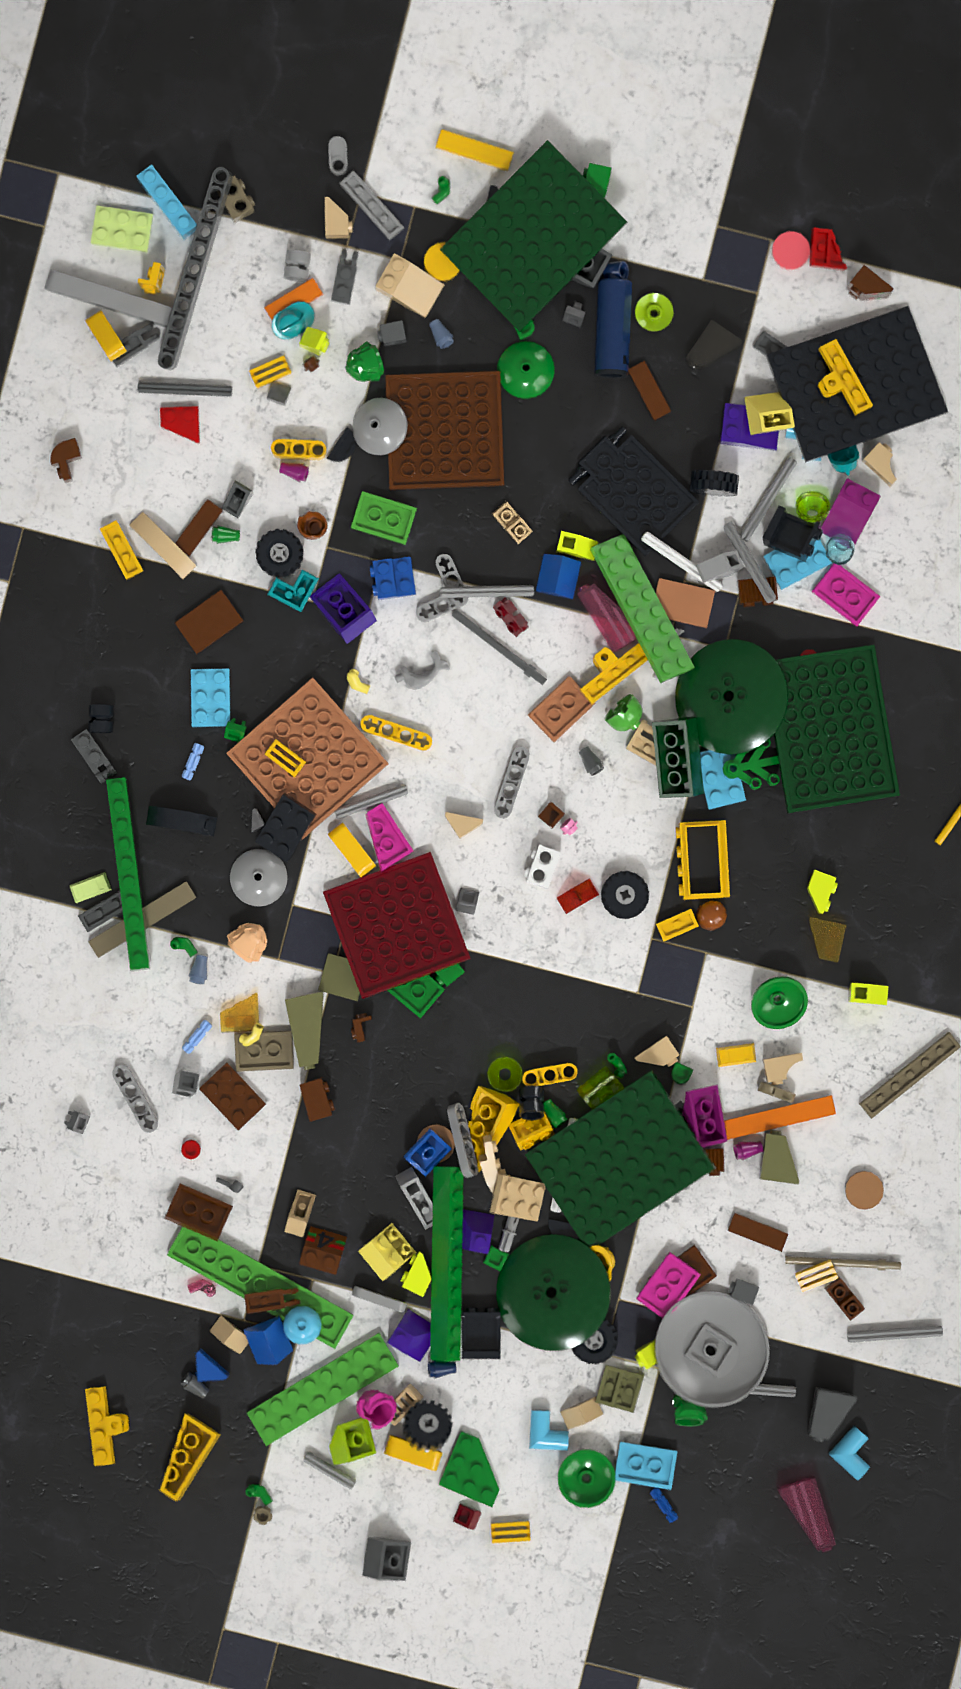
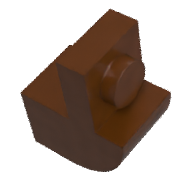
[50,438,82,483]

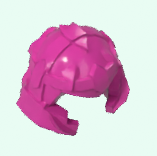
[356,1390,397,1430]

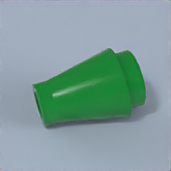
[212,525,240,544]
[543,1099,568,1128]

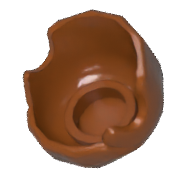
[297,511,328,540]
[696,900,727,931]

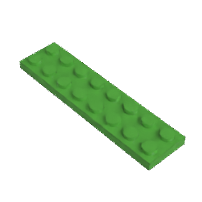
[590,534,695,683]
[247,1333,399,1446]

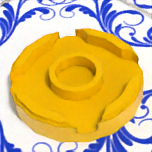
[424,243,460,281]

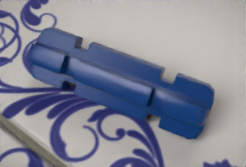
[650,1487,678,1523]

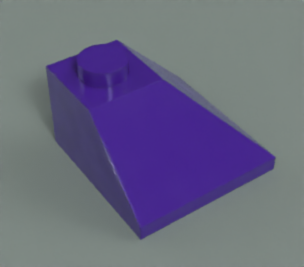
[462,1209,495,1254]
[387,1309,431,1362]

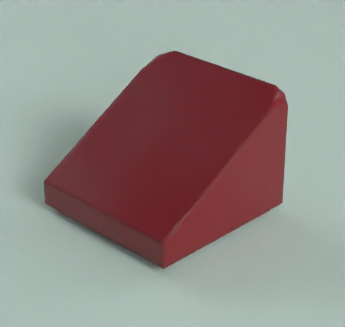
[453,1504,481,1530]

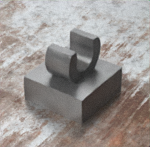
[563,301,585,327]
[64,1111,90,1134]

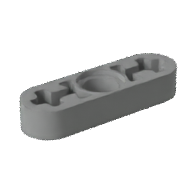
[351,1286,407,1313]

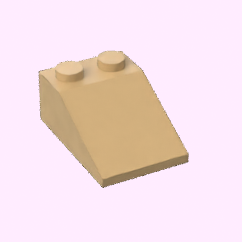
[375,253,444,318]

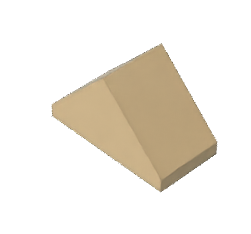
[445,812,483,839]
[210,1315,248,1354]
[560,1396,603,1429]

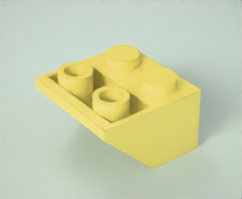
[744,392,795,435]
[358,1223,416,1281]

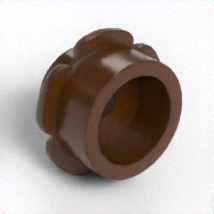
[302,355,320,373]

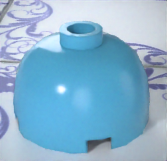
[283,1306,322,1345]

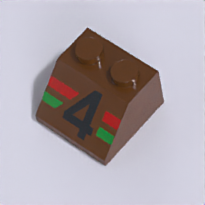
[847,265,894,301]
[299,1226,347,1275]

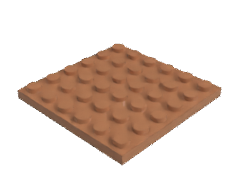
[227,678,389,840]

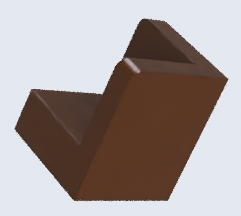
[538,801,565,829]

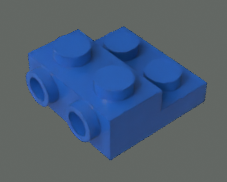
[369,557,416,600]

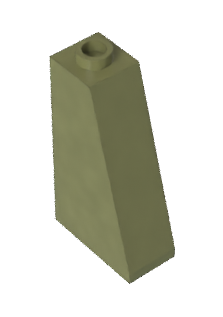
[285,991,324,1070]

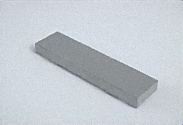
[339,170,404,241]

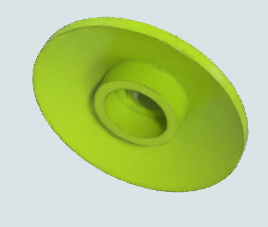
[635,293,673,331]

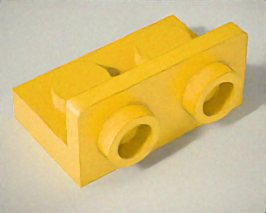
[138,262,165,294]
[509,1112,555,1150]

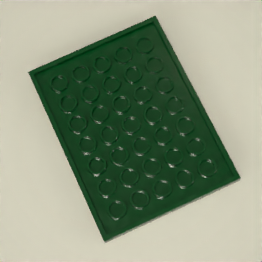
[440,140,628,331]
[774,645,900,814]
[525,1071,716,1247]

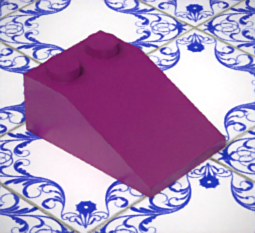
[821,478,881,549]
[682,1085,728,1147]

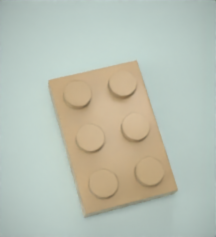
[490,1174,546,1222]

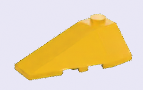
[468,1086,520,1172]

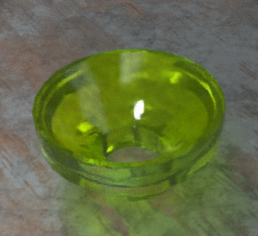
[795,491,830,522]
[488,1057,523,1092]

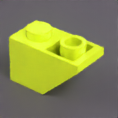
[299,327,330,356]
[557,531,598,561]
[807,870,838,914]
[848,983,888,1005]
[401,1251,432,1297]
[635,1339,657,1370]

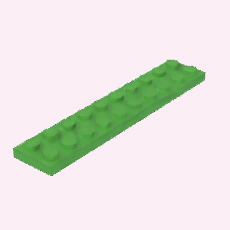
[167,1227,354,1349]

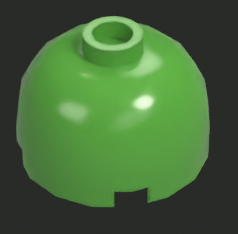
[604,694,643,732]

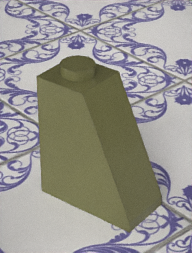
[759,1130,799,1185]

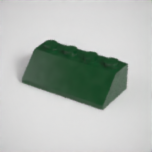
[652,717,704,798]

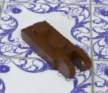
[244,1288,300,1314]

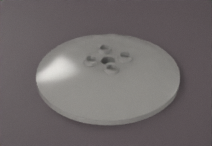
[655,1292,769,1407]

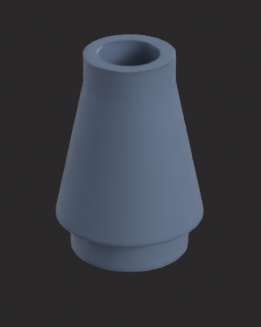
[429,319,454,349]
[189,955,208,984]

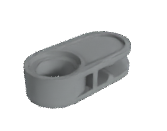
[329,136,348,175]

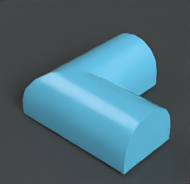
[529,1410,569,1451]
[828,1426,870,1480]

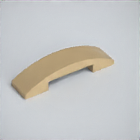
[129,512,196,579]

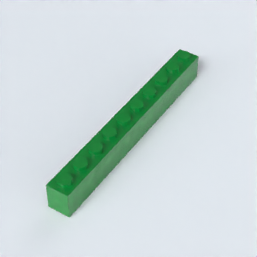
[106,777,150,972]
[430,1166,463,1362]

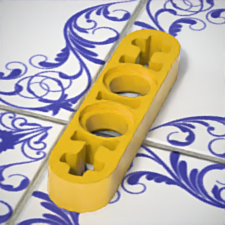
[361,715,432,751]

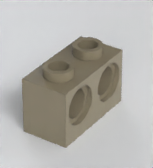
[217,176,255,223]

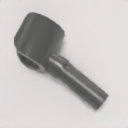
[216,1177,244,1193]

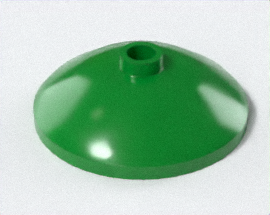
[497,341,554,399]
[751,976,808,1029]
[558,1449,616,1508]

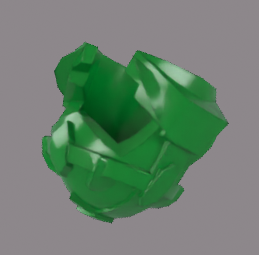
[345,341,384,382]
[672,1394,708,1426]

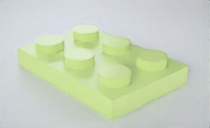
[91,206,153,253]

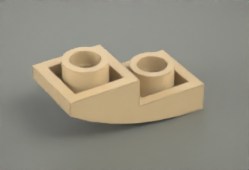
[492,502,533,544]

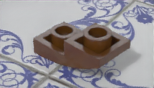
[824,1277,865,1321]

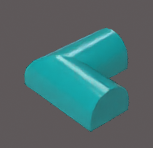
[267,570,319,612]

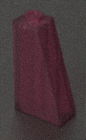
[577,583,637,653]
[777,1476,836,1552]

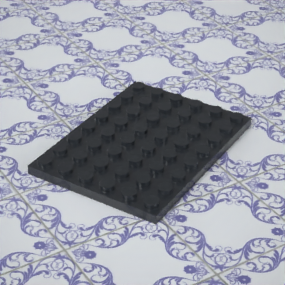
[766,306,948,463]

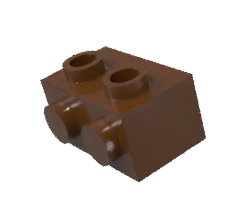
[299,1078,335,1122]

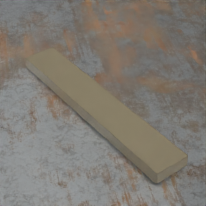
[88,881,197,958]
[859,1032,961,1119]

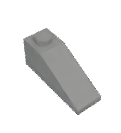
[395,1167,433,1230]

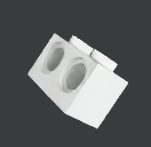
[524,845,561,889]

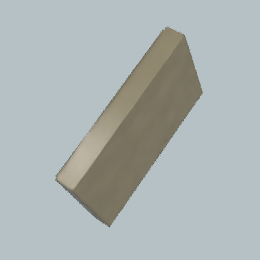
[234,1031,294,1072]

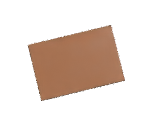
[656,578,715,628]
[528,676,596,743]

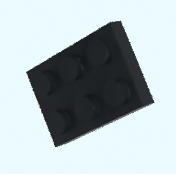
[255,793,317,862]

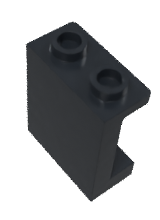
[762,506,823,562]
[462,1308,501,1359]

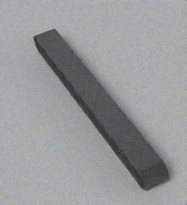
[158,167,233,370]

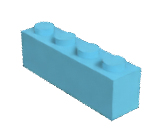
[137,165,197,241]

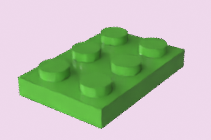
[351,491,417,545]

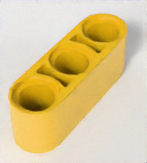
[85,310,127,361]
[271,439,327,460]
[328,822,376,877]
[522,1063,577,1086]
[384,1435,443,1471]

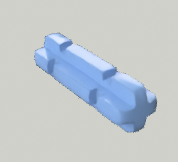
[182,743,204,780]
[182,1020,212,1054]

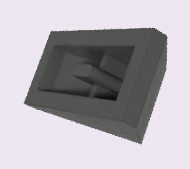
[222,480,253,518]

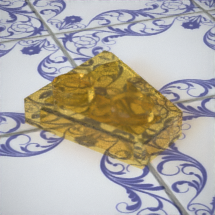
[809,917,846,963]
[220,993,259,1033]

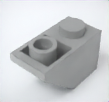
[696,550,744,583]

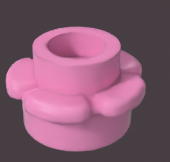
[560,818,578,835]

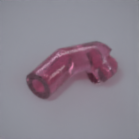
[187,1279,216,1297]

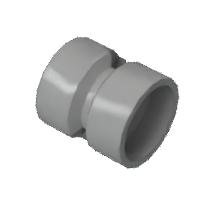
[284,250,311,282]

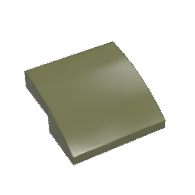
[318,953,360,1001]
[595,1365,644,1413]

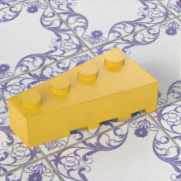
[160,1414,221,1501]

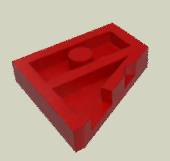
[809,228,847,271]
[160,406,200,444]

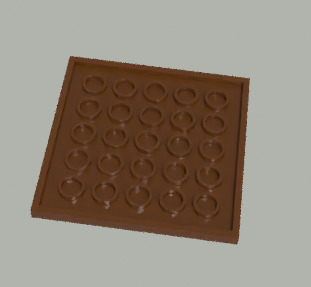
[386,371,504,490]

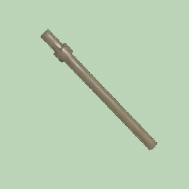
[785,1256,901,1271]

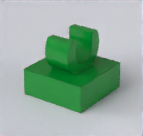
[224,718,246,742]

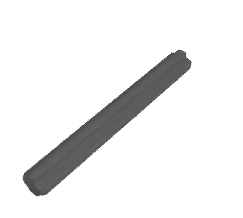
[137,382,232,397]

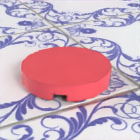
[772,232,810,270]

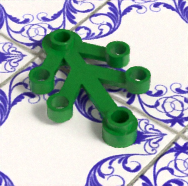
[722,739,780,790]

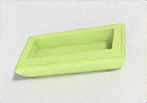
[69,872,112,903]

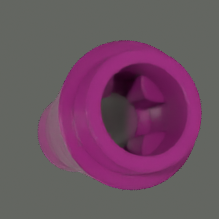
[279,462,309,482]
[733,1141,763,1161]

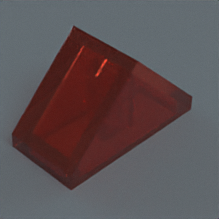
[557,878,599,914]

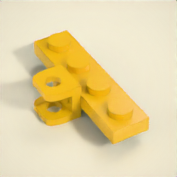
[818,339,873,416]
[580,643,648,705]
[85,1386,129,1466]

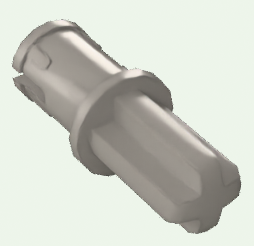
[498,1216,519,1252]

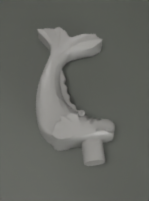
[394,651,450,690]

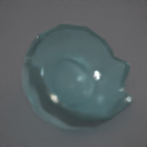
[826,534,855,565]

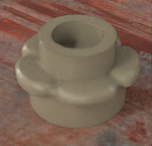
[253,1506,272,1525]

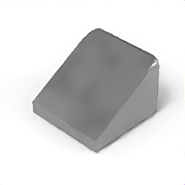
[267,381,291,406]
[251,808,265,832]
[456,888,479,915]

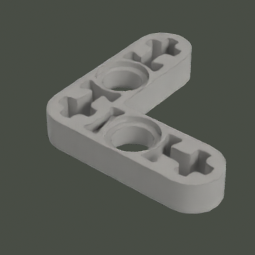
[416,554,468,622]

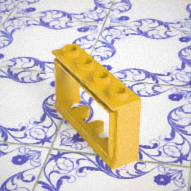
[675,820,730,900]

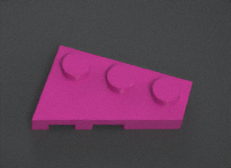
[365,803,413,872]

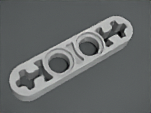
[494,746,530,819]
[112,1065,158,1133]
[447,1103,478,1178]

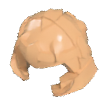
[227,923,267,963]

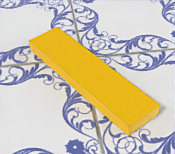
[436,129,514,171]

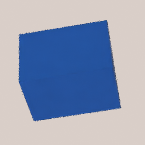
[536,554,581,599]
[403,1128,452,1177]
[243,1316,293,1365]
[196,1349,230,1381]

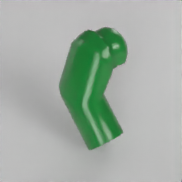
[431,176,450,205]
[170,937,198,958]
[607,1053,627,1078]
[245,1484,273,1506]

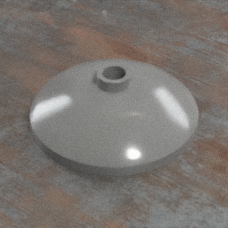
[353,398,408,455]
[230,849,288,906]

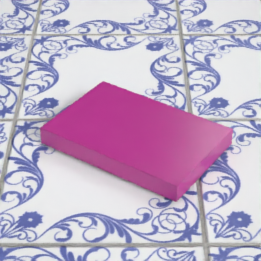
[812,561,881,627]
[636,1252,701,1318]

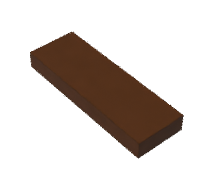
[628,361,671,421]
[175,499,223,557]
[728,1213,789,1252]

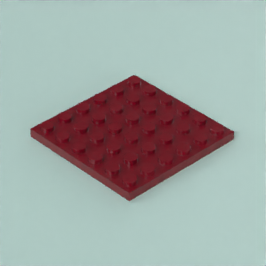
[323,852,471,999]

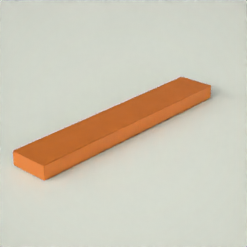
[724,1095,836,1140]

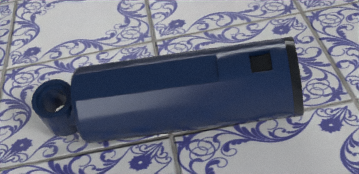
[594,261,632,378]

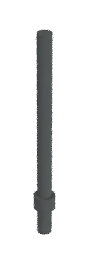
[452,610,547,685]

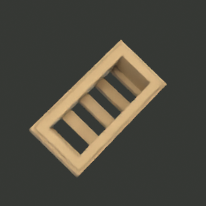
[391,1384,423,1426]

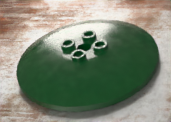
[675,639,788,754]
[496,1235,611,1351]

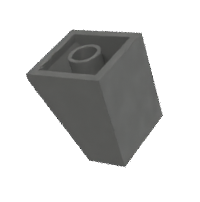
[807,1387,857,1442]

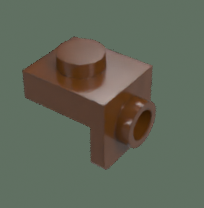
[351,1013,372,1042]

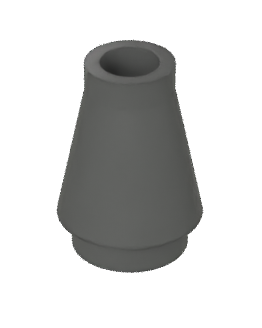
[579,746,604,776]
[180,1372,210,1399]

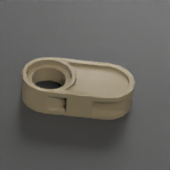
[757,1081,796,1103]

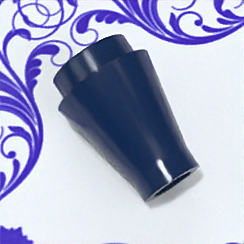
[428,1360,456,1379]

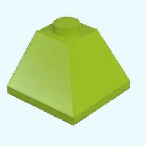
[329,1418,376,1465]

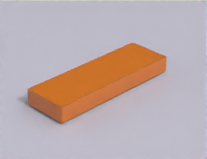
[264,278,323,320]

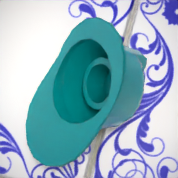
[271,302,315,340]
[827,445,859,476]

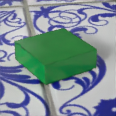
[483,1245,509,1271]

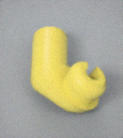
[347,669,370,694]
[239,1023,263,1046]

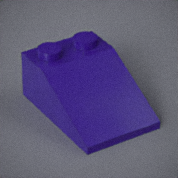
[720,403,779,451]
[310,573,377,644]

